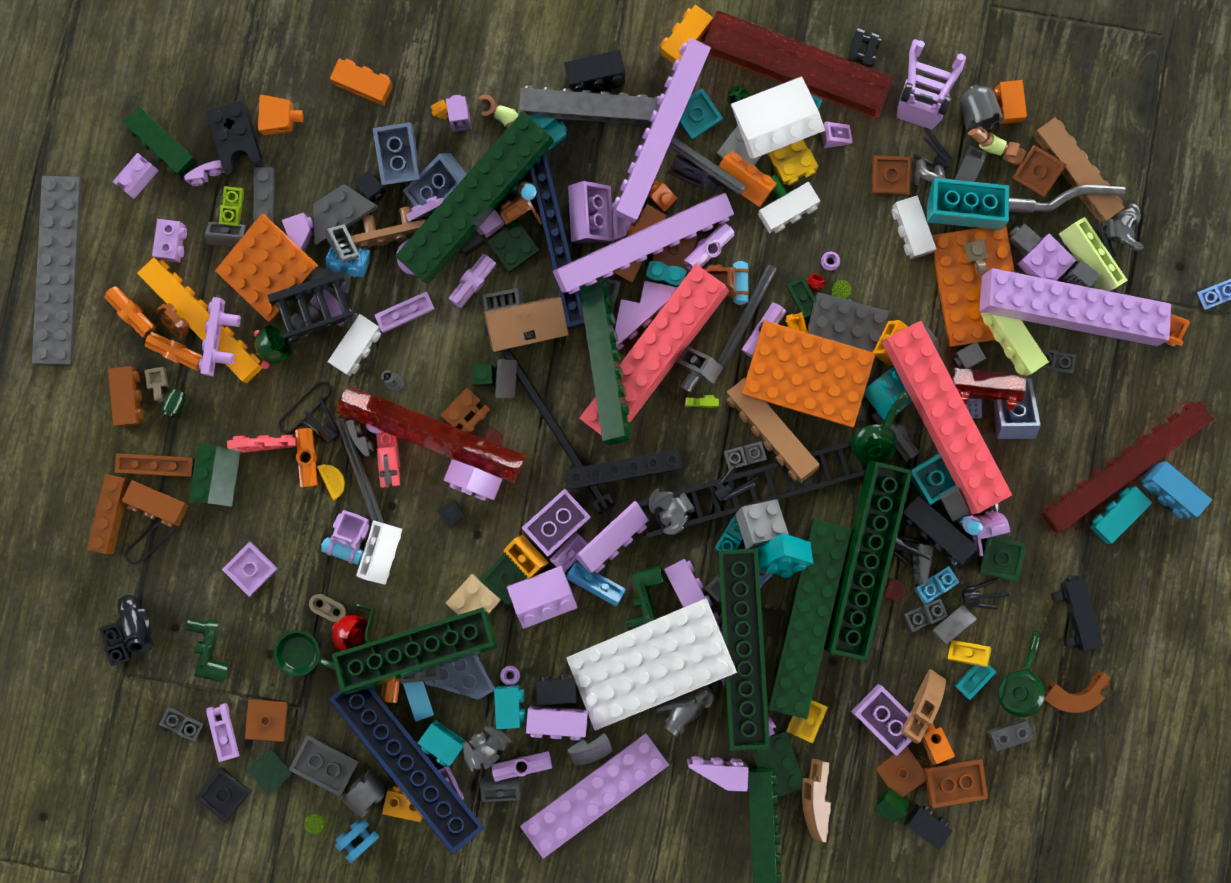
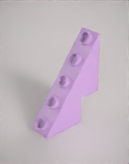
[615,281,677,351]

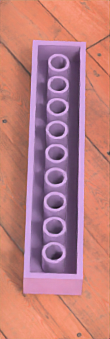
[979,268,1171,346]

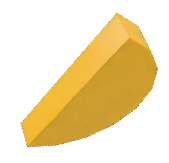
[317,465,345,501]

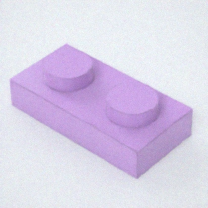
[406,196,445,222]
[549,532,588,573]

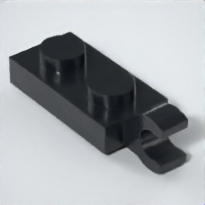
[668,155,721,190]

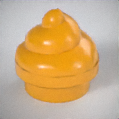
[430,100,448,120]

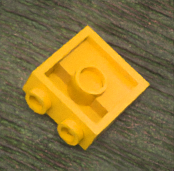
[767,139,818,186]

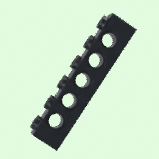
[564,449,682,491]

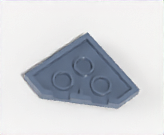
[424,655,495,699]

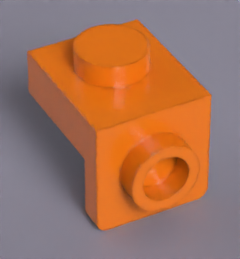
[647,180,677,212]
[1165,314,1190,346]

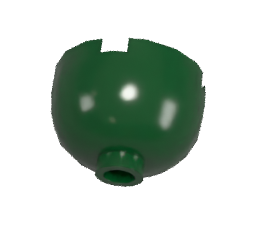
[254,325,293,364]

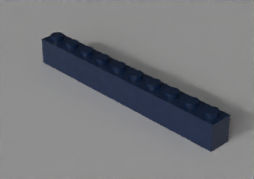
[530,152,585,330]

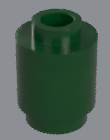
[161,388,186,418]

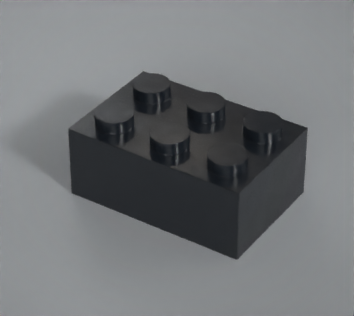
[564,50,625,93]

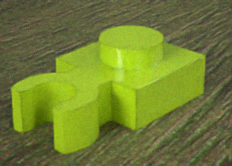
[685,395,719,408]

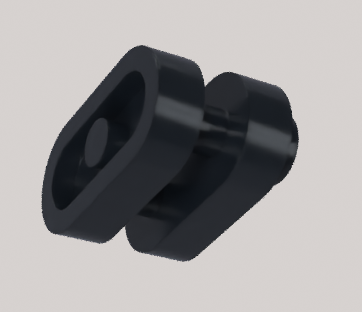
[846,27,882,70]

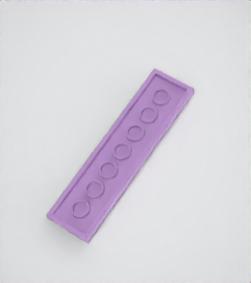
[520,733,669,858]

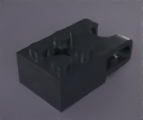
[206,100,263,175]

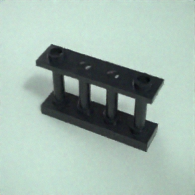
[267,270,358,343]

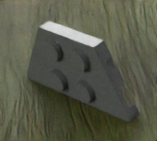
[313,184,378,246]

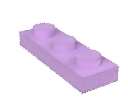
[375,291,435,333]

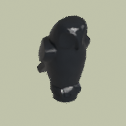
[116,595,154,652]

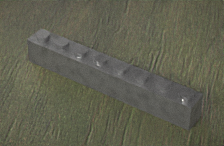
[518,86,660,126]

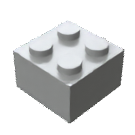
[735,499,789,549]

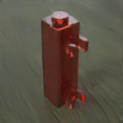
[950,368,1026,410]

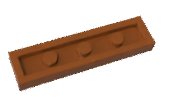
[115,453,195,477]

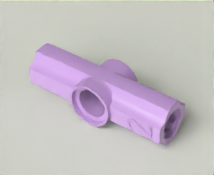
[684,223,734,271]
[448,254,497,309]
[741,302,786,358]
[491,751,552,781]

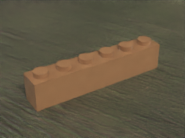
[1032,117,1125,224]
[726,378,820,483]

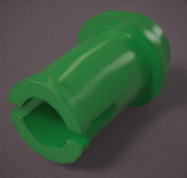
[771,175,788,199]

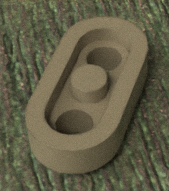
[309,594,347,622]

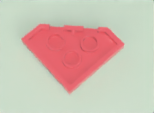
[227,435,297,453]

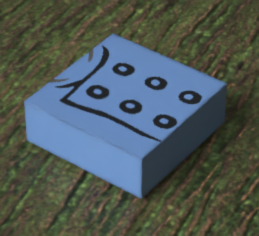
[962,399,982,418]

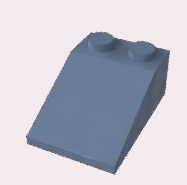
[373,122,420,186]
[403,153,467,220]
[992,378,1041,439]

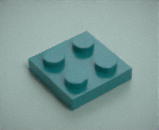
[679,88,723,141]

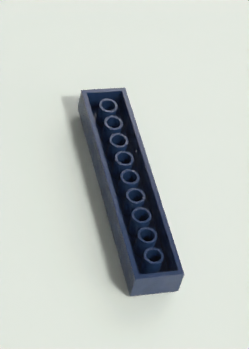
[329,687,484,856]

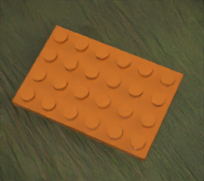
[932,225,1024,348]
[741,320,876,428]

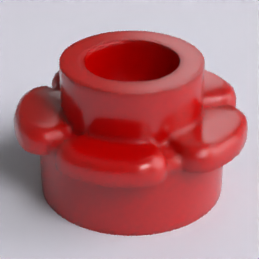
[806,274,825,291]

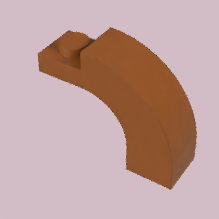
[1044,671,1111,713]

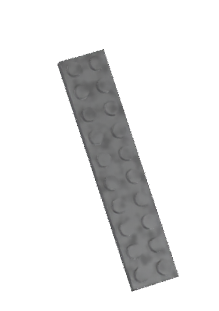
[32,176,82,365]

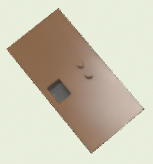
[483,296,569,352]

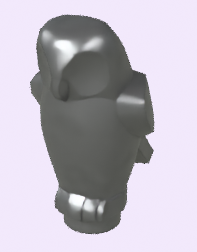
[656,687,715,737]

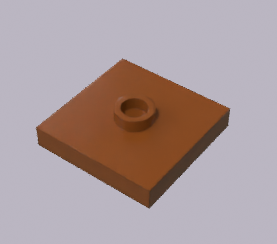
[1012,145,1067,197]
[871,155,911,196]
[652,235,698,273]
[245,699,288,742]
[874,746,926,797]

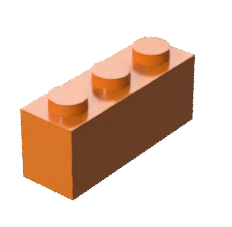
[330,59,393,106]
[718,151,777,207]

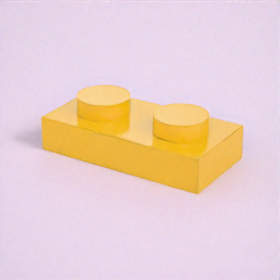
[948,640,991,667]

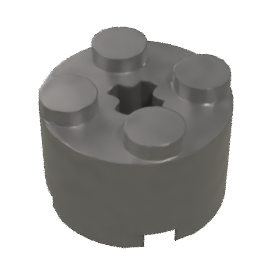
[341,770,386,817]

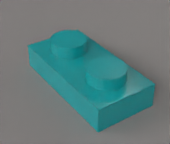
[954,664,996,700]

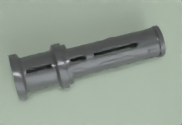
[381,370,404,392]

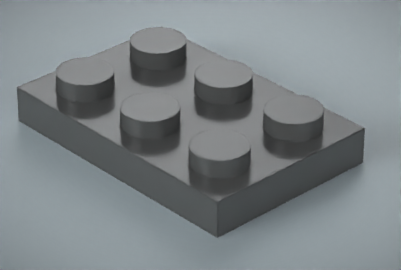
[289,734,360,797]

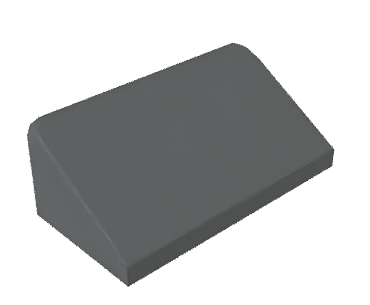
[204,222,247,247]
[495,359,517,398]
[480,776,521,802]

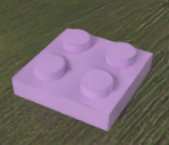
[222,542,278,597]

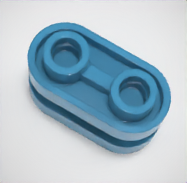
[335,819,380,863]

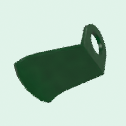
[353,604,376,643]

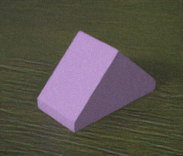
[821,122,853,148]

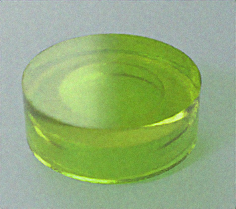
[831,280,851,299]
[304,813,325,834]

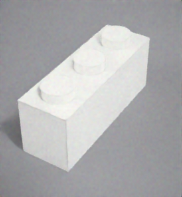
[758,182,820,234]
[891,195,936,259]
[328,314,381,376]
[356,520,402,585]

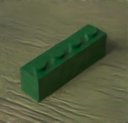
[123,106,198,178]

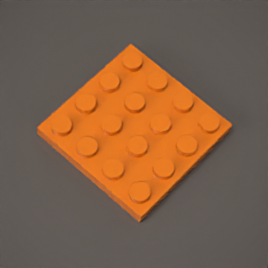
[215,214,318,322]

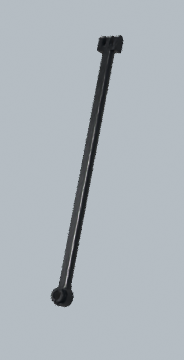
[485,326,615,514]

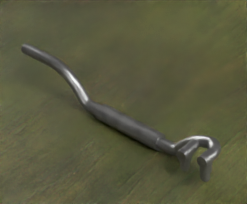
[914,159,1125,214]

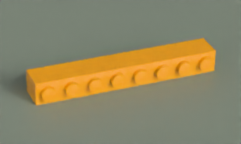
[137,257,262,383]

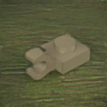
[963,239,988,275]
[144,367,168,402]

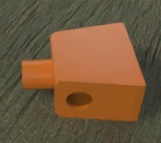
[258,95,304,135]
[922,723,955,765]

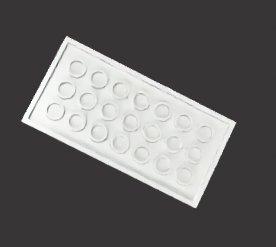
[566,598,737,730]

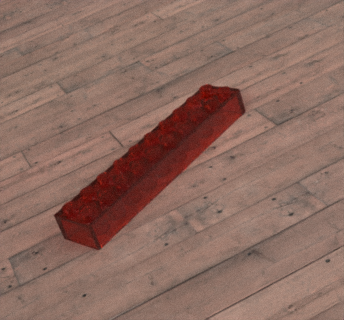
[704,10,894,118]

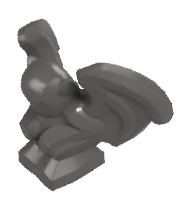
[1100,204,1144,251]
[649,489,695,535]
[463,726,511,772]

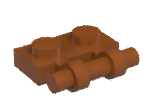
[441,388,490,437]

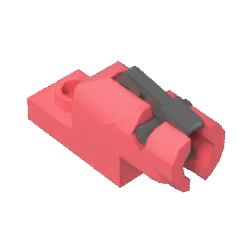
[376,429,400,488]

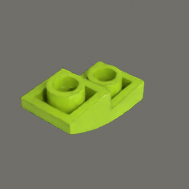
[219,186,245,226]

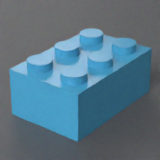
[1139,462,1212,519]

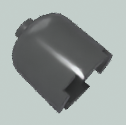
[959,85,1004,133]

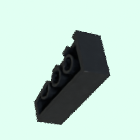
[903,496,978,571]

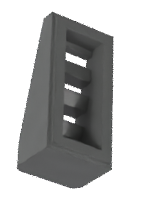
[325,224,360,263]
[482,288,524,312]
[912,544,934,585]

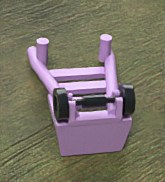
[897,39,966,130]

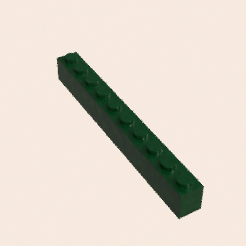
[579,276,632,445]

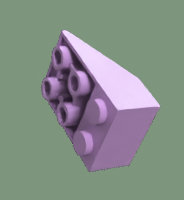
[687,756,748,791]

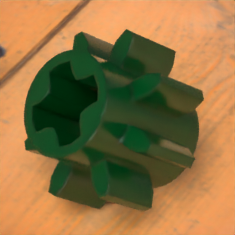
[727,86,750,109]

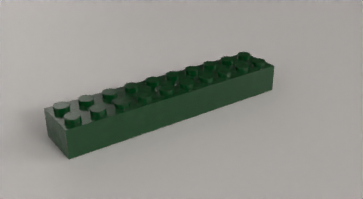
[395,111,554,285]
[824,461,912,661]
[767,519,852,719]
[717,549,770,751]

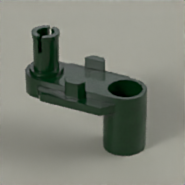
[626,565,666,631]
[185,618,228,682]

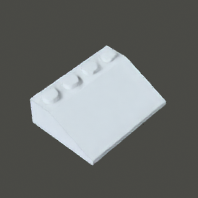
[731,77,825,158]

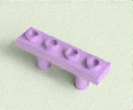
[199,297,241,377]

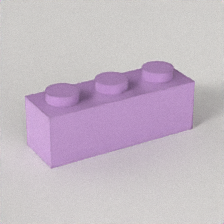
[438,765,464,800]

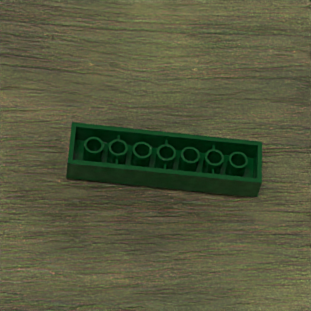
[332,607,498,695]

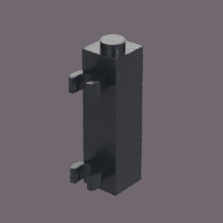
[1051,575,1103,651]

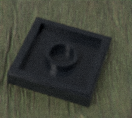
[195,767,251,823]

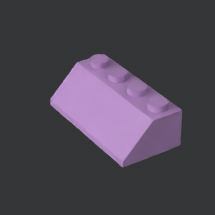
[575,501,648,574]

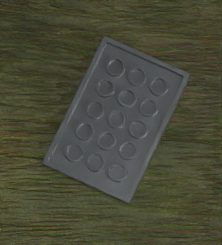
[807,292,889,422]

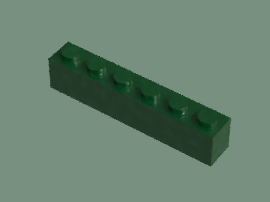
[748,768,782,883]

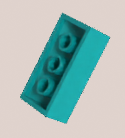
[927,178,1009,230]

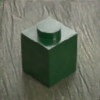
[472,364,494,387]
[874,788,908,824]

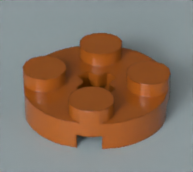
[156,303,190,339]

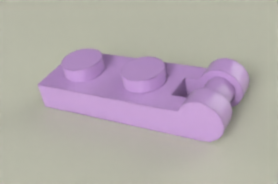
[206,703,240,762]

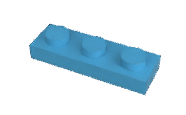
[566,561,626,606]

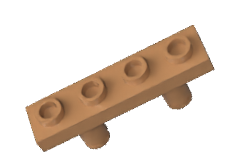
[351,207,426,250]

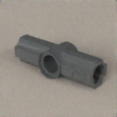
[871,412,919,462]

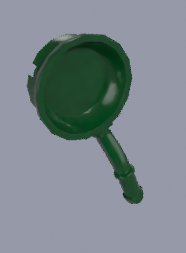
[850,392,908,465]
[273,630,335,677]
[998,631,1045,717]

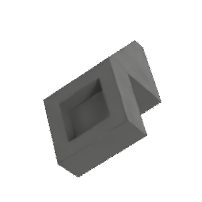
[955,145,987,182]

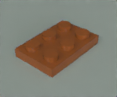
[924,759,988,808]

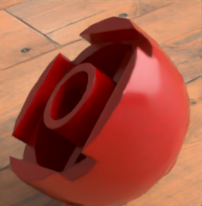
[332,615,368,651]

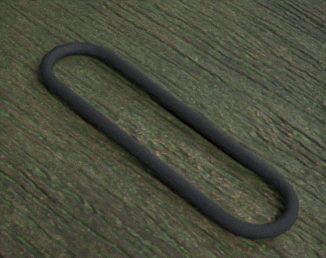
[278,381,331,434]
[125,519,180,564]

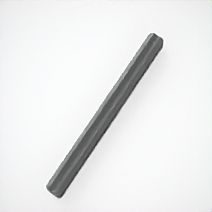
[669,136,746,194]
[717,265,776,368]
[336,417,384,523]

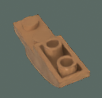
[900,669,946,744]
[802,759,831,842]

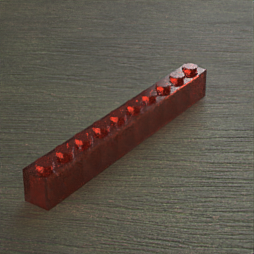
[337,385,526,483]
[1041,401,1214,533]

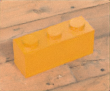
[660,4,713,64]

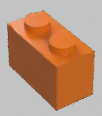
[994,80,1027,124]

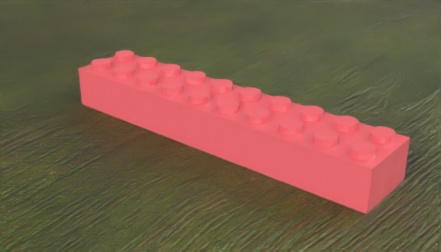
[579,264,729,435]
[881,321,1012,514]

